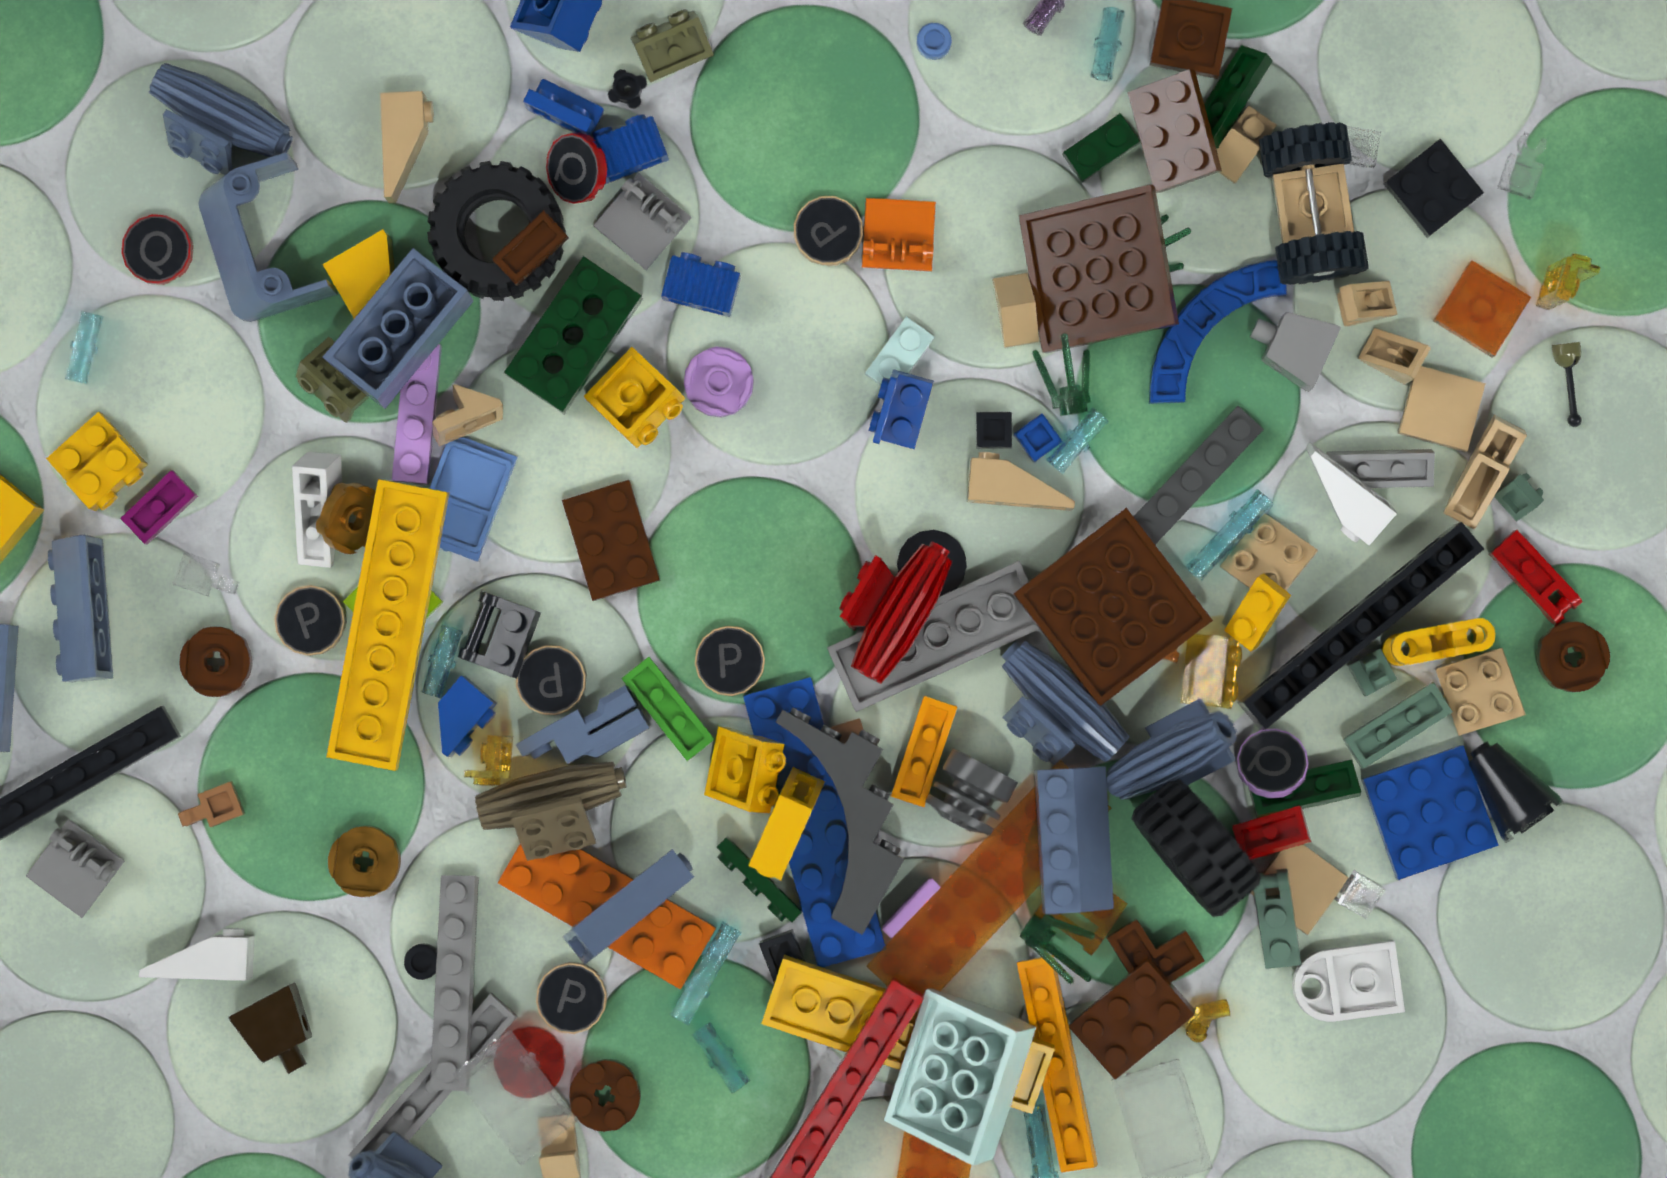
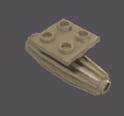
[475,762,627,861]

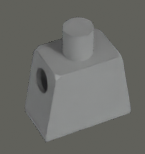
[1250,312,1341,392]

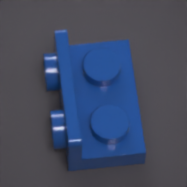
[523,79,604,137]
[869,369,934,449]

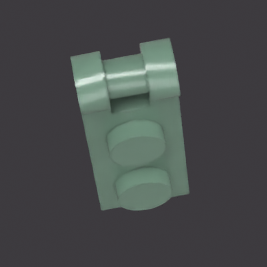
[1254,869,1301,969]

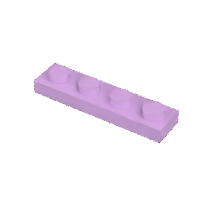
[392,344,442,485]

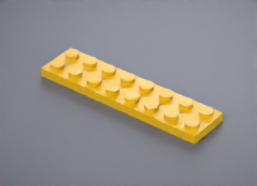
[326,479,450,771]
[761,955,1055,1114]

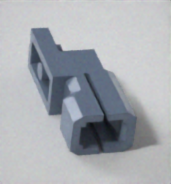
[516,685,651,764]

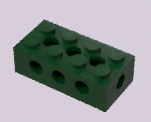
[504,256,643,415]

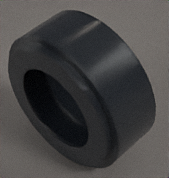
[404,943,437,980]

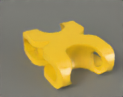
[1381,618,1496,666]

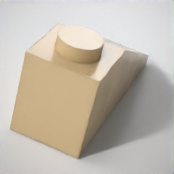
[380,91,434,203]
[967,452,1075,511]

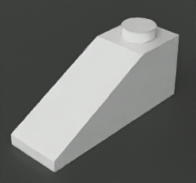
[1305,442,1397,546]
[292,452,342,568]
[139,928,254,981]

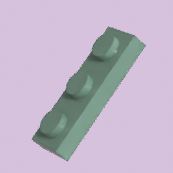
[1343,682,1453,769]

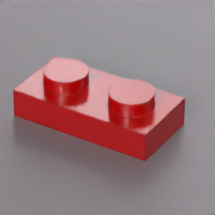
[1232,806,1312,860]

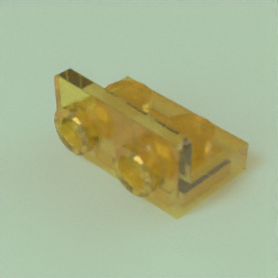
[1536,254,1601,310]
[1180,634,1242,709]
[464,735,513,786]

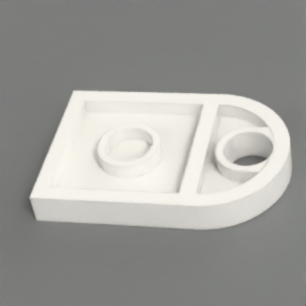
[1292,941,1405,1022]

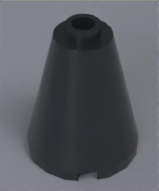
[1468,741,1564,843]

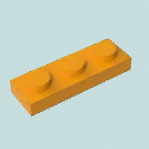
[891,696,957,807]

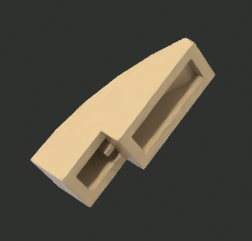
[1443,414,1527,530]

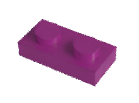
[120,470,198,544]

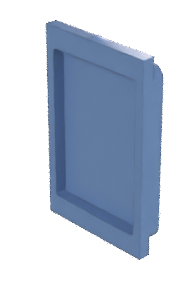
[429,437,518,562]

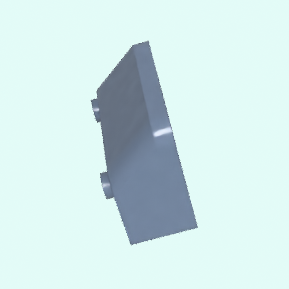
[199,152,338,322]

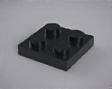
[1384,139,1484,238]

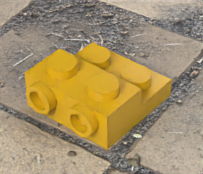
[583,347,686,448]
[46,412,148,511]
[704,726,786,813]

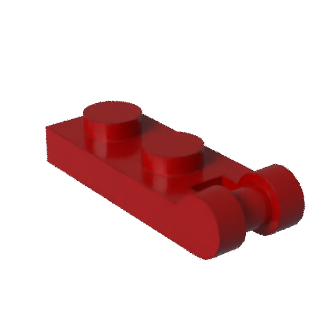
[1489,530,1583,626]

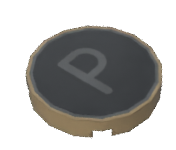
[794,196,863,266]
[274,585,347,656]
[695,626,765,696]
[516,645,586,715]
[536,962,607,1034]

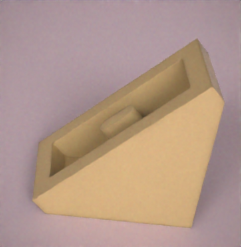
[993,273,1039,348]
[1358,328,1431,385]

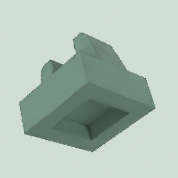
[1494,473,1544,522]
[1348,649,1398,696]

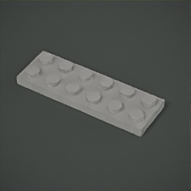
[827,561,1039,712]

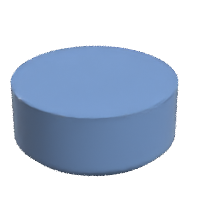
[917,23,952,60]

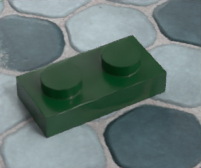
[1062,113,1140,183]

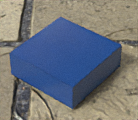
[1013,413,1063,463]

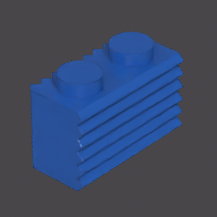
[592,114,669,184]
[661,252,741,317]

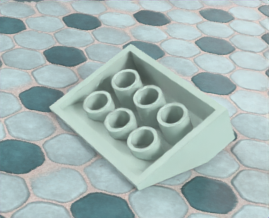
[884,988,1036,1166]

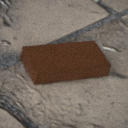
[492,210,569,286]

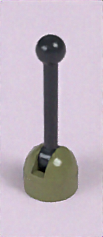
[1552,342,1582,427]

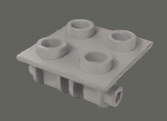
[593,173,691,271]
[26,819,125,918]

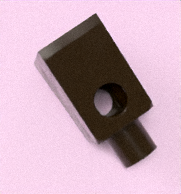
[228,983,312,1074]

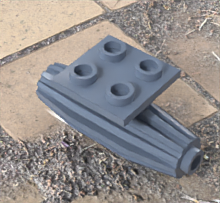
[149,63,293,175]
[1001,641,1130,765]
[1106,698,1237,800]
[348,1131,443,1178]

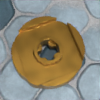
[316,483,376,554]
[328,826,401,897]

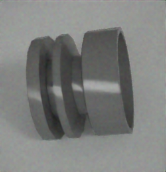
[925,748,1018,836]

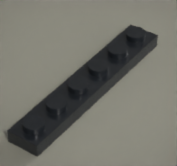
[0,706,181,841]

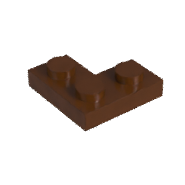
[1106,919,1205,982]

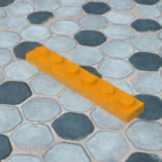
[1017,955,1098,1173]

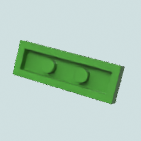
[621,657,715,761]

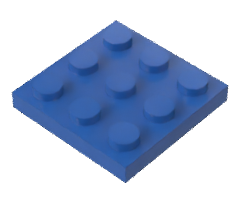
[1361,745,1499,880]

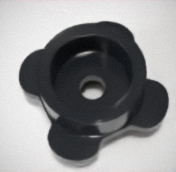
[608,69,647,109]

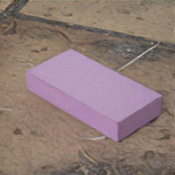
[882,877,941,938]

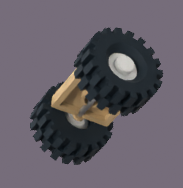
[1259,122,1369,285]

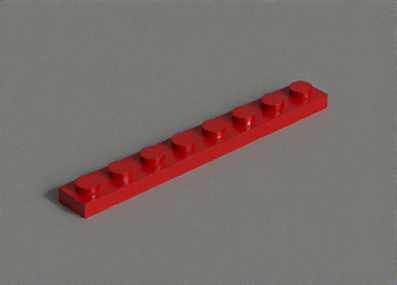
[770,976,924,1178]

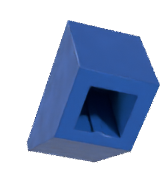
[438,675,497,757]

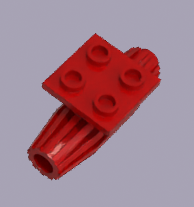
[839,541,952,684]

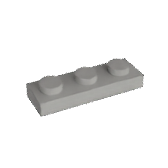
[1326,449,1435,488]

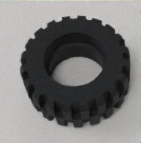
[427,161,566,301]
[1131,779,1261,917]

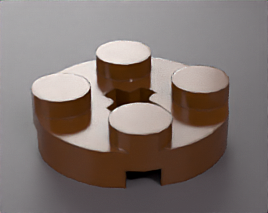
[1536,621,1610,692]
[179,627,253,697]
[569,1059,641,1132]

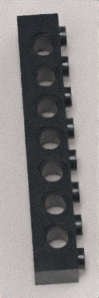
[1238,522,1484,730]

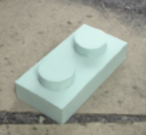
[865,317,934,386]

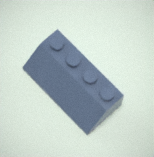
[323,248,474,409]
[48,535,113,682]
[1034,766,1114,914]

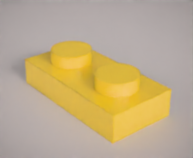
[1224,574,1291,652]

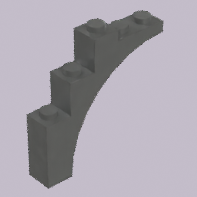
[776,707,904,935]

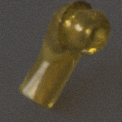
[1185,999,1231,1043]

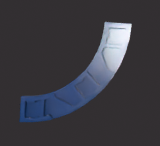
[1149,260,1287,404]

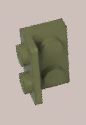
[631,9,714,82]
[296,337,369,423]

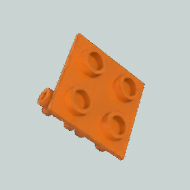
[862,198,936,272]

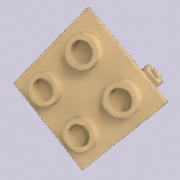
[1220,512,1318,590]
[1435,648,1526,736]

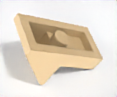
[1217,105,1277,184]
[1337,281,1398,326]
[432,384,503,447]
[538,1113,581,1178]

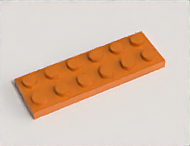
[498,843,717,990]

